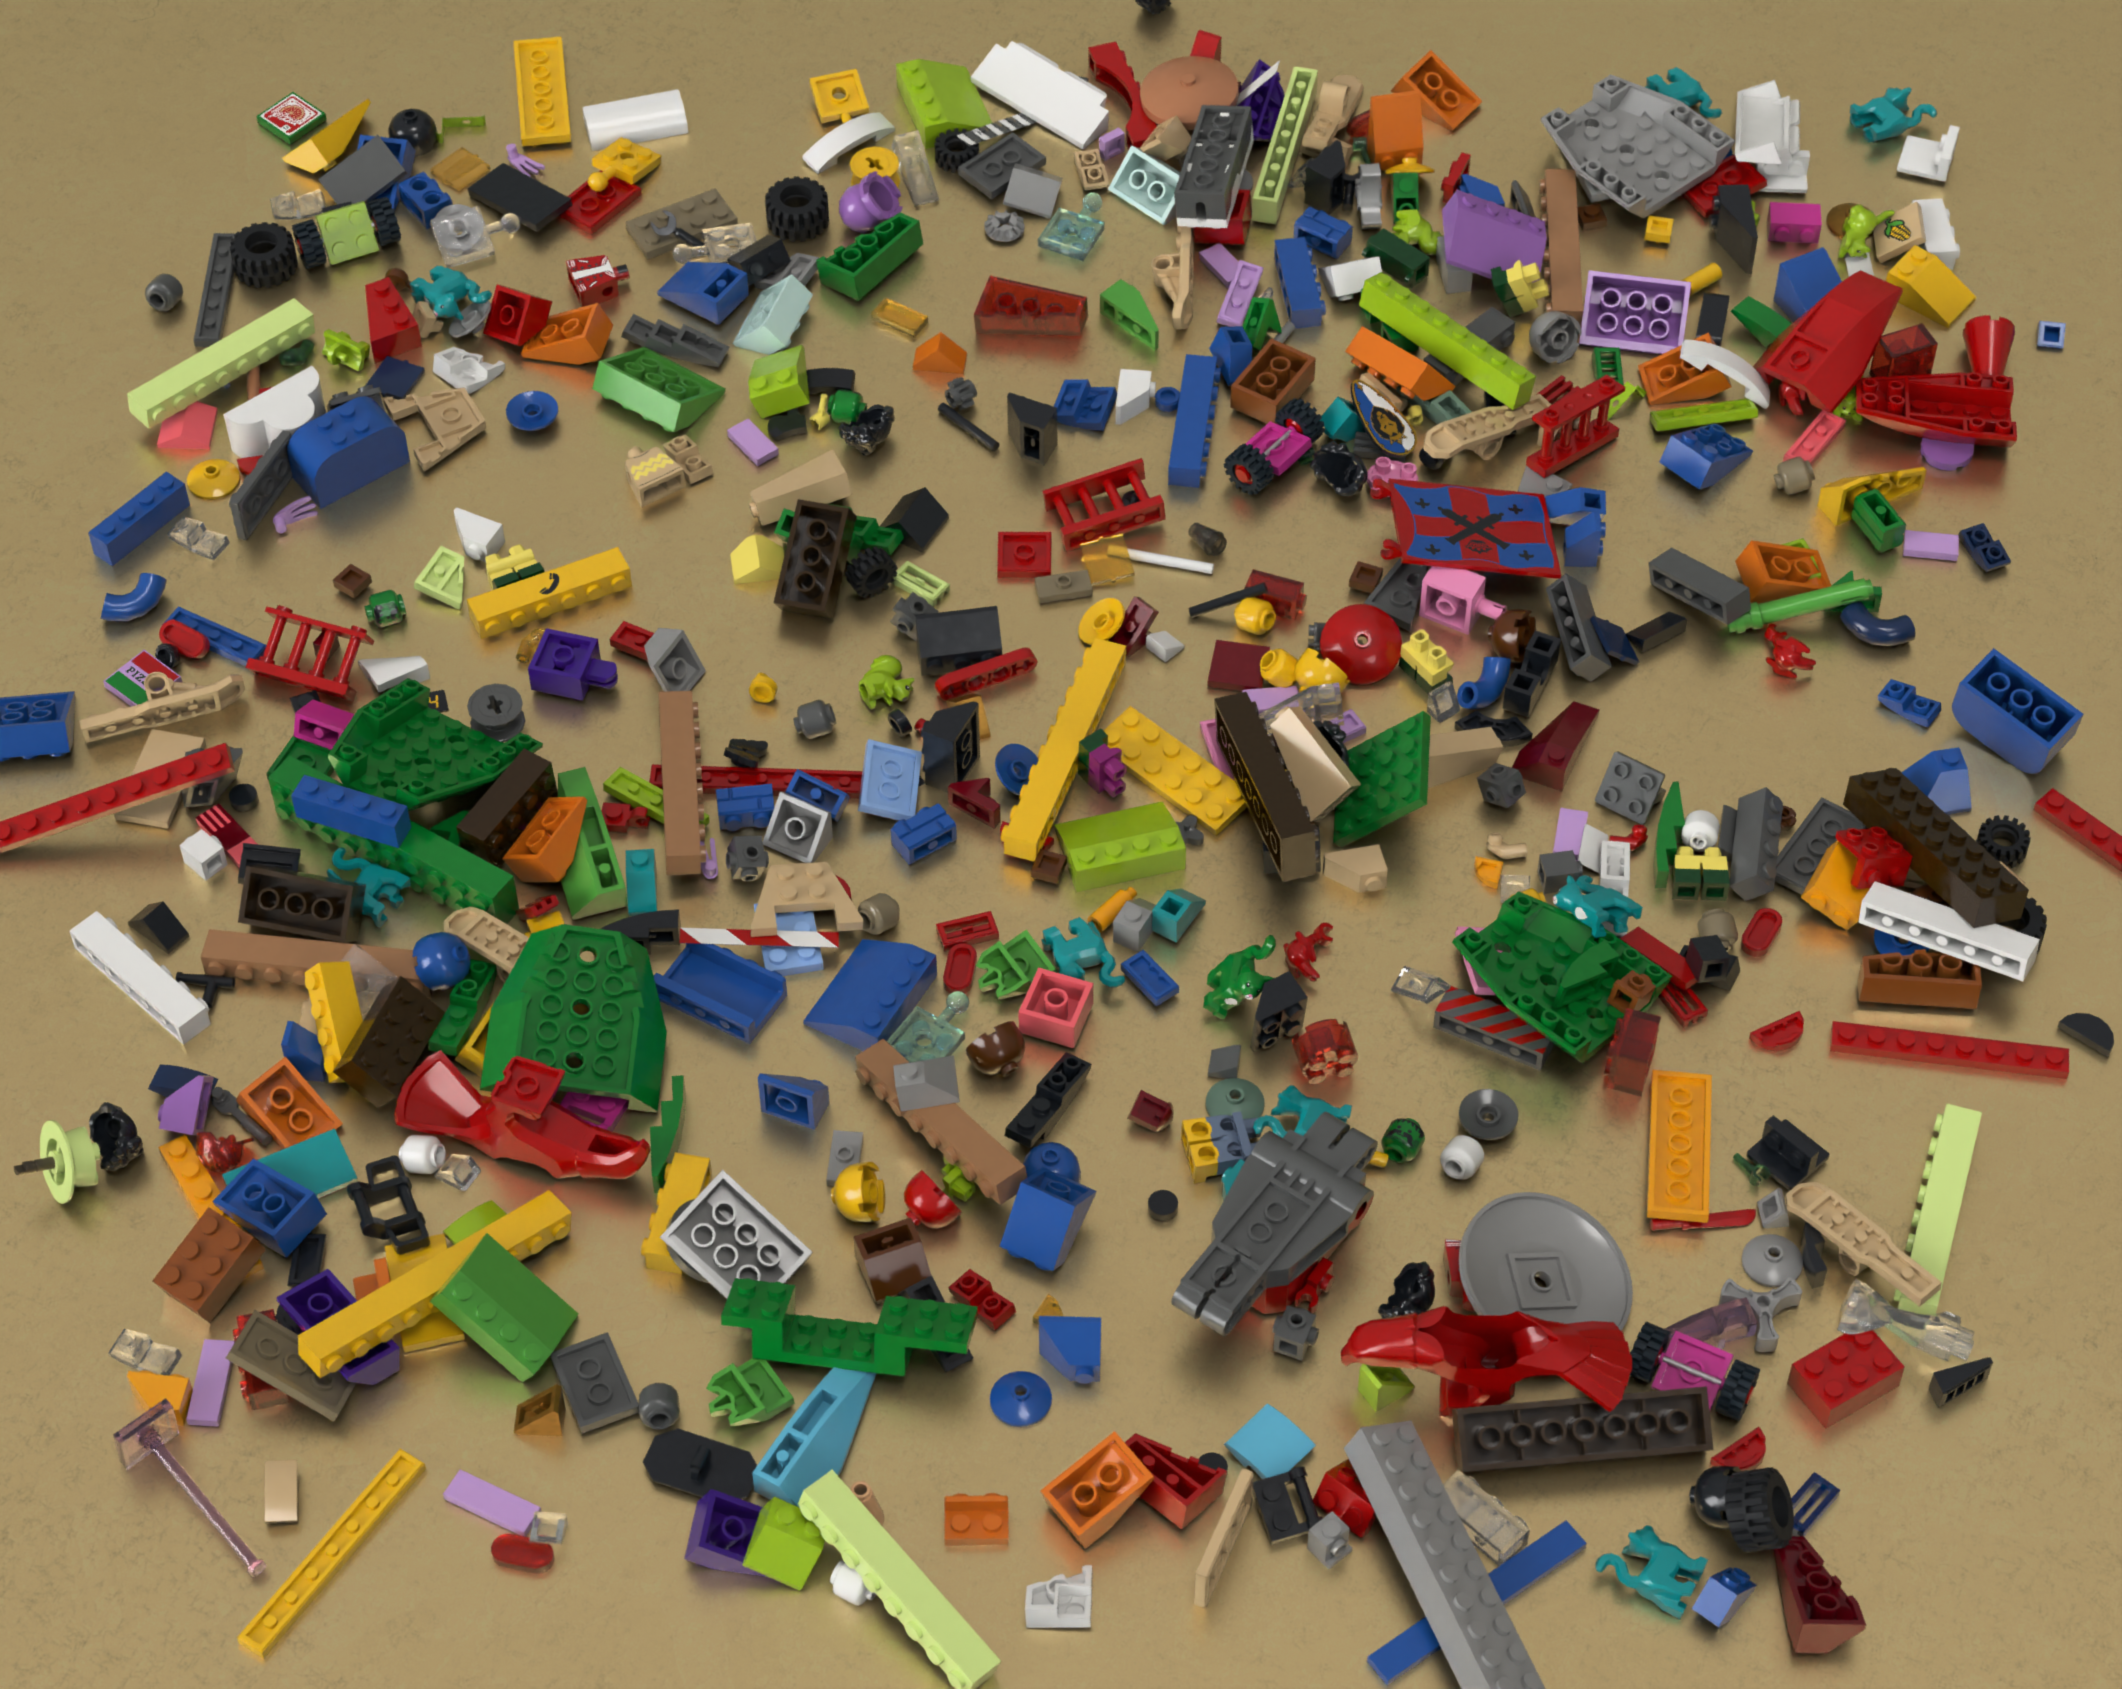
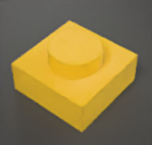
[1645,216,1674,244]

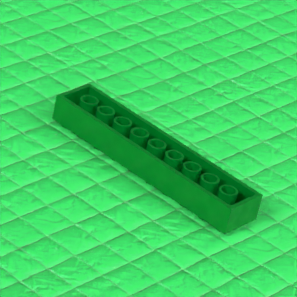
[268,755,519,924]

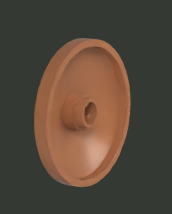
[1140,56,1239,130]

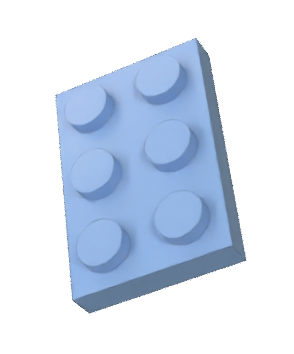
[858,739,922,820]
[754,903,824,976]

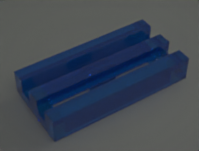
[1791,1472,1840,1536]

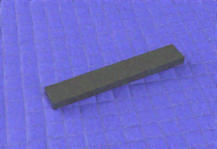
[194,233,236,347]

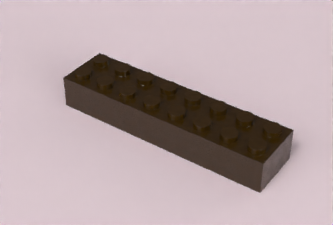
[1214,692,1319,882]
[1843,768,2029,928]
[1452,1387,1714,1472]

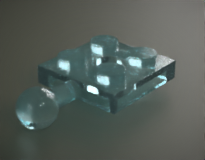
[1038,193,1105,261]
[886,991,969,1062]

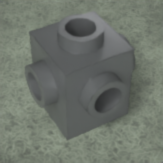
[890,592,939,641]
[1477,763,1526,808]
[726,835,769,882]
[1272,1305,1319,1361]

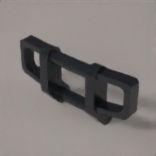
[347,1155,430,1254]

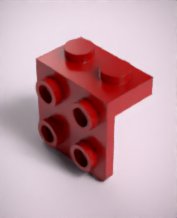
[1835,826,1913,889]
[1313,1459,1377,1538]

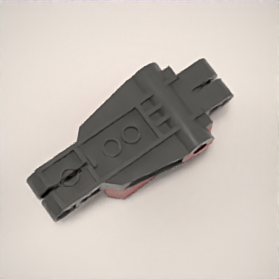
[1171,1111,1378,1336]

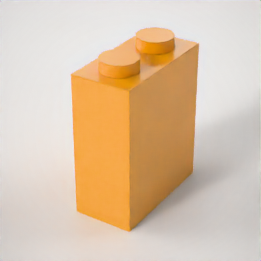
[1800,840,1870,931]

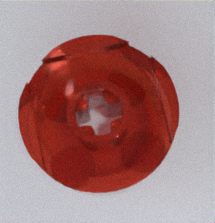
[1292,1019,1359,1084]

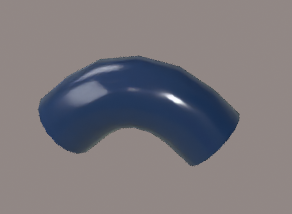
[1840,602,1916,647]

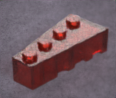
[974,276,1088,336]

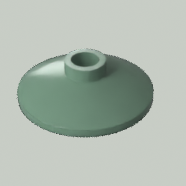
[1205,1078,1265,1119]

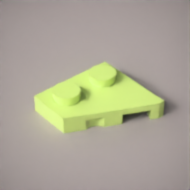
[414,546,464,610]

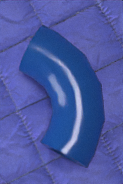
[101,573,167,622]
[1457,657,1511,709]

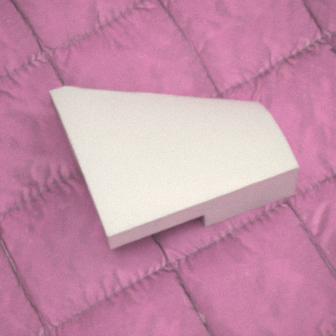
[433,347,505,394]
[358,656,430,692]
[1025,1565,1093,1628]

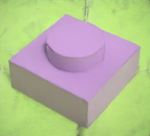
[1099,128,1125,161]

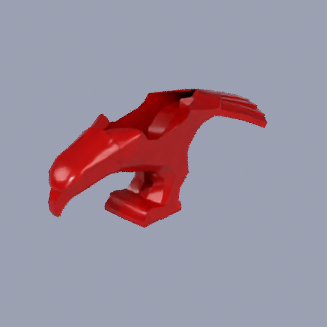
[394,1050,651,1179]
[1341,1306,1632,1417]

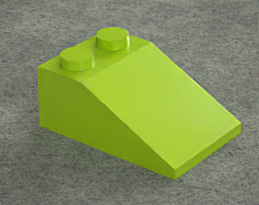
[748,345,810,419]

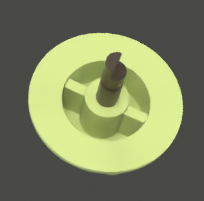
[14,1120,100,1204]

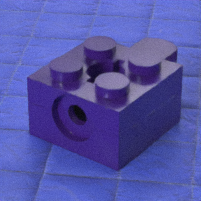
[528,628,618,700]

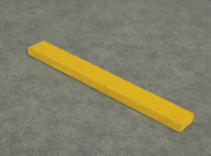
[237,1448,426,1659]

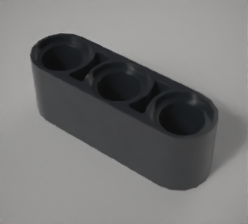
[1696,292,1730,347]

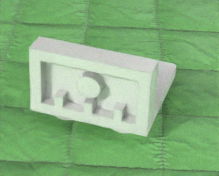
[1897,125,1960,182]

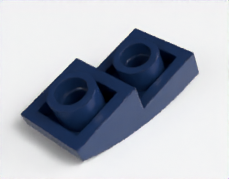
[1958,523,2011,572]
[148,1064,218,1097]

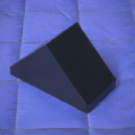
[128,901,189,954]

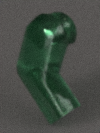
[279,339,314,366]

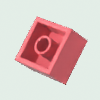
[1018,967,1093,1048]

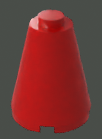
[1962,315,2015,376]

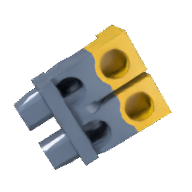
[1181,1111,1261,1184]

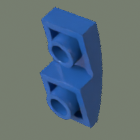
[1878,679,1941,727]

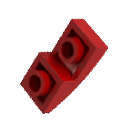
[948,1269,1016,1330]

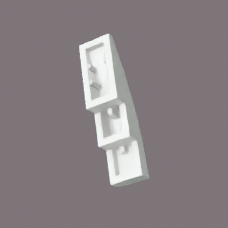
[1599,841,1630,939]

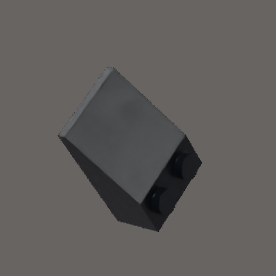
[1709,184,1758,274]

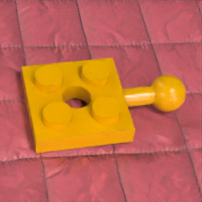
[809,69,869,124]
[588,137,662,192]

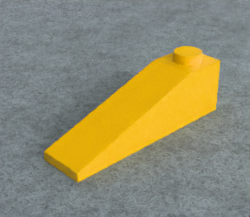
[282,99,371,173]
[1817,467,1927,526]

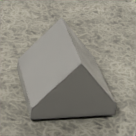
[1757,1188,1789,1229]

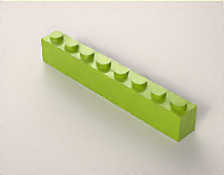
[1359,272,1536,410]

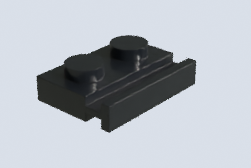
[238,843,301,884]

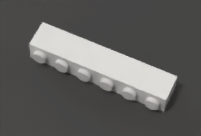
[1858,881,2040,981]
[70,911,211,1045]

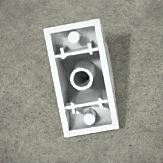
[224,366,326,458]

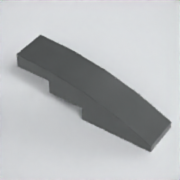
[621,314,730,367]

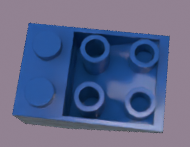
[657,262,749,325]
[1659,424,1753,490]

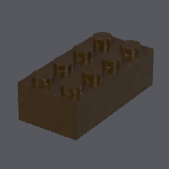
[773,499,857,620]
[456,748,558,867]
[238,864,366,943]
[333,976,445,1108]

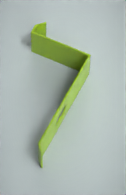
[436,115,486,143]
[1607,381,1646,420]

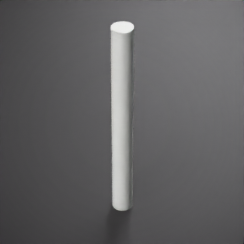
[1107,545,1214,574]

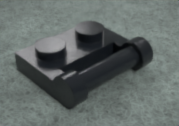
[1253,1466,1323,1545]

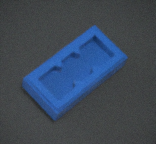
[1121,950,1179,1007]

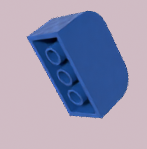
[287,396,410,509]
[1952,648,2084,774]

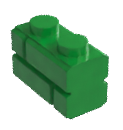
[1851,489,1906,553]

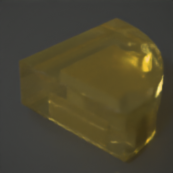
[1033,1294,1063,1325]

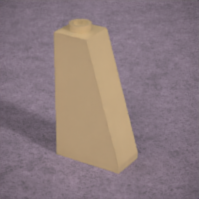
[748,450,852,526]
[1270,706,1361,822]
[1428,727,1503,788]

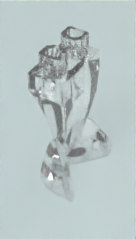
[1837,1278,1974,1361]

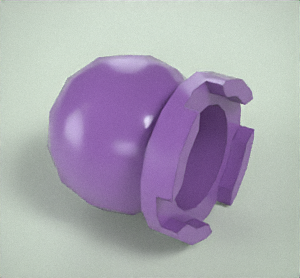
[839,171,903,233]

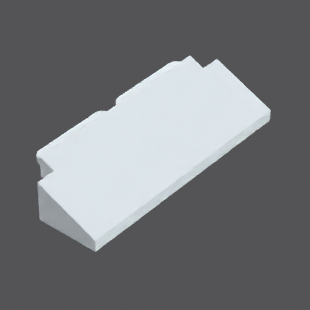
[971,41,1109,150]
[1735,80,1800,165]

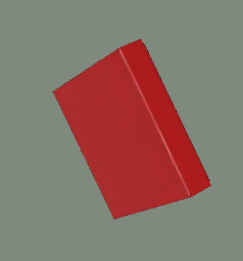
[997,532,1052,578]

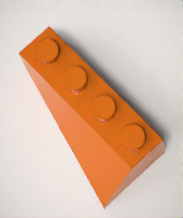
[1345,326,1456,401]

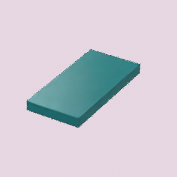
[222,1129,358,1199]

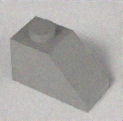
[1113,898,1156,952]

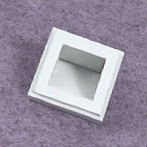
[1146,631,1185,662]

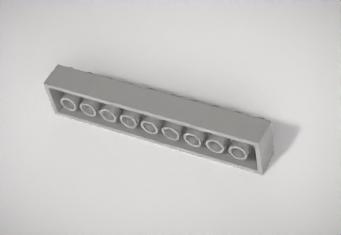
[1344,1421,1545,1689]

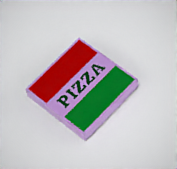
[103,650,182,706]

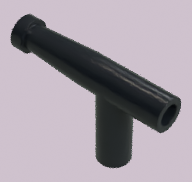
[176,972,235,1009]

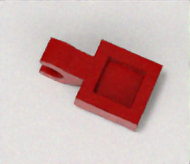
[601,802,650,833]
[1295,1257,1335,1314]

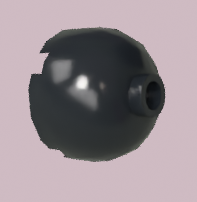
[388,109,438,156]
[1689,1466,1741,1530]

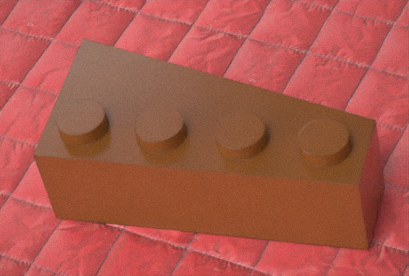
[1858,949,1982,1009]

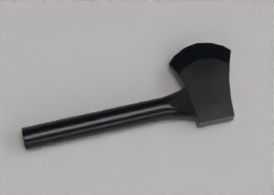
[767,408,807,440]

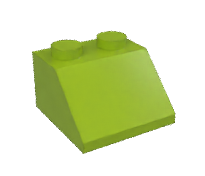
[742,1497,825,1591]

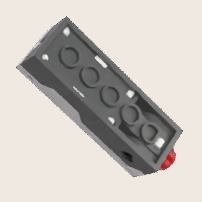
[1174,105,1254,229]

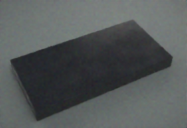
[467,163,573,232]

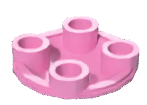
[1367,457,1418,497]

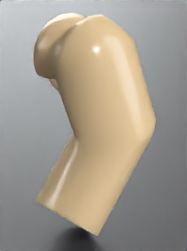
[1486,832,1528,859]

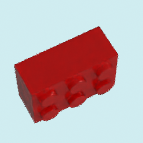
[1787,1321,1905,1429]

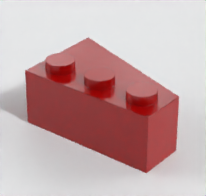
[365,277,422,364]
[1125,1433,1227,1529]

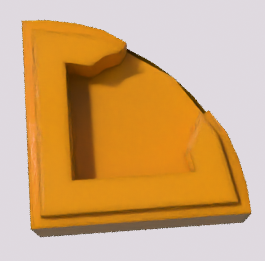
[1474,856,1503,889]

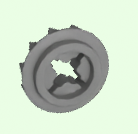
[985,209,1025,242]

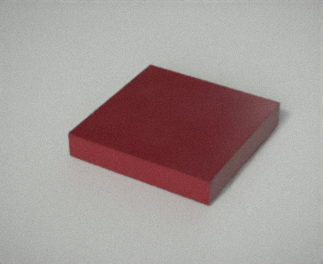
[1207,640,1270,691]

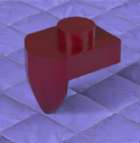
[1127,1090,1174,1132]

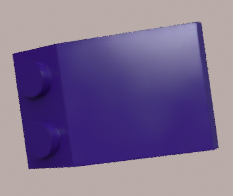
[684,1489,767,1577]

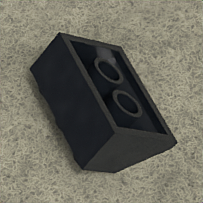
[915,606,1002,676]
[921,701,980,793]

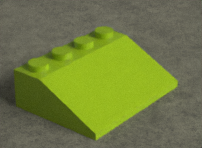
[896,59,992,149]
[1054,802,1186,893]

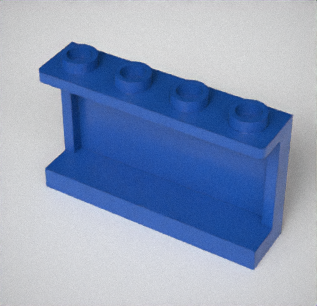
[654,943,787,1044]

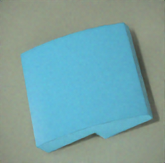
[1224,1403,1316,1479]

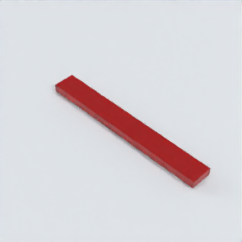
[649,764,863,799]

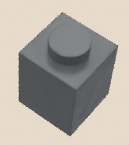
[1537,850,1583,894]

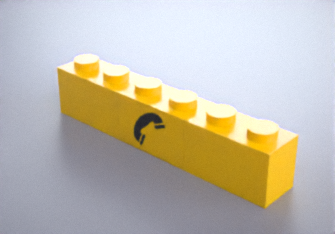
[467,547,632,639]

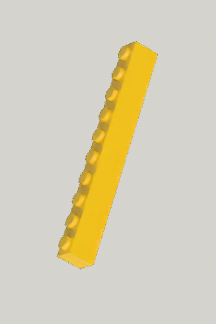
[1001,638,1126,862]
[298,1190,572,1378]

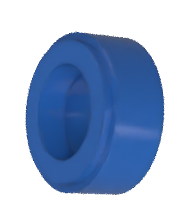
[1155,387,1180,412]

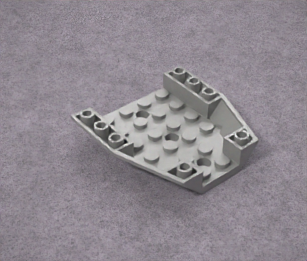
[1541,75,1735,218]

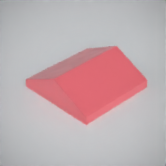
[157,401,218,449]

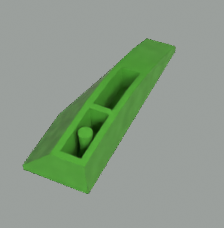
[558,767,628,920]

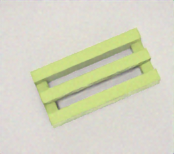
[892,561,950,607]

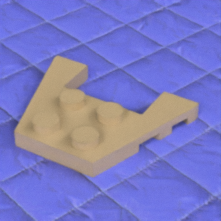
[383,388,486,471]
[751,862,863,937]

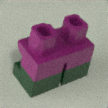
[1078,728,1127,798]

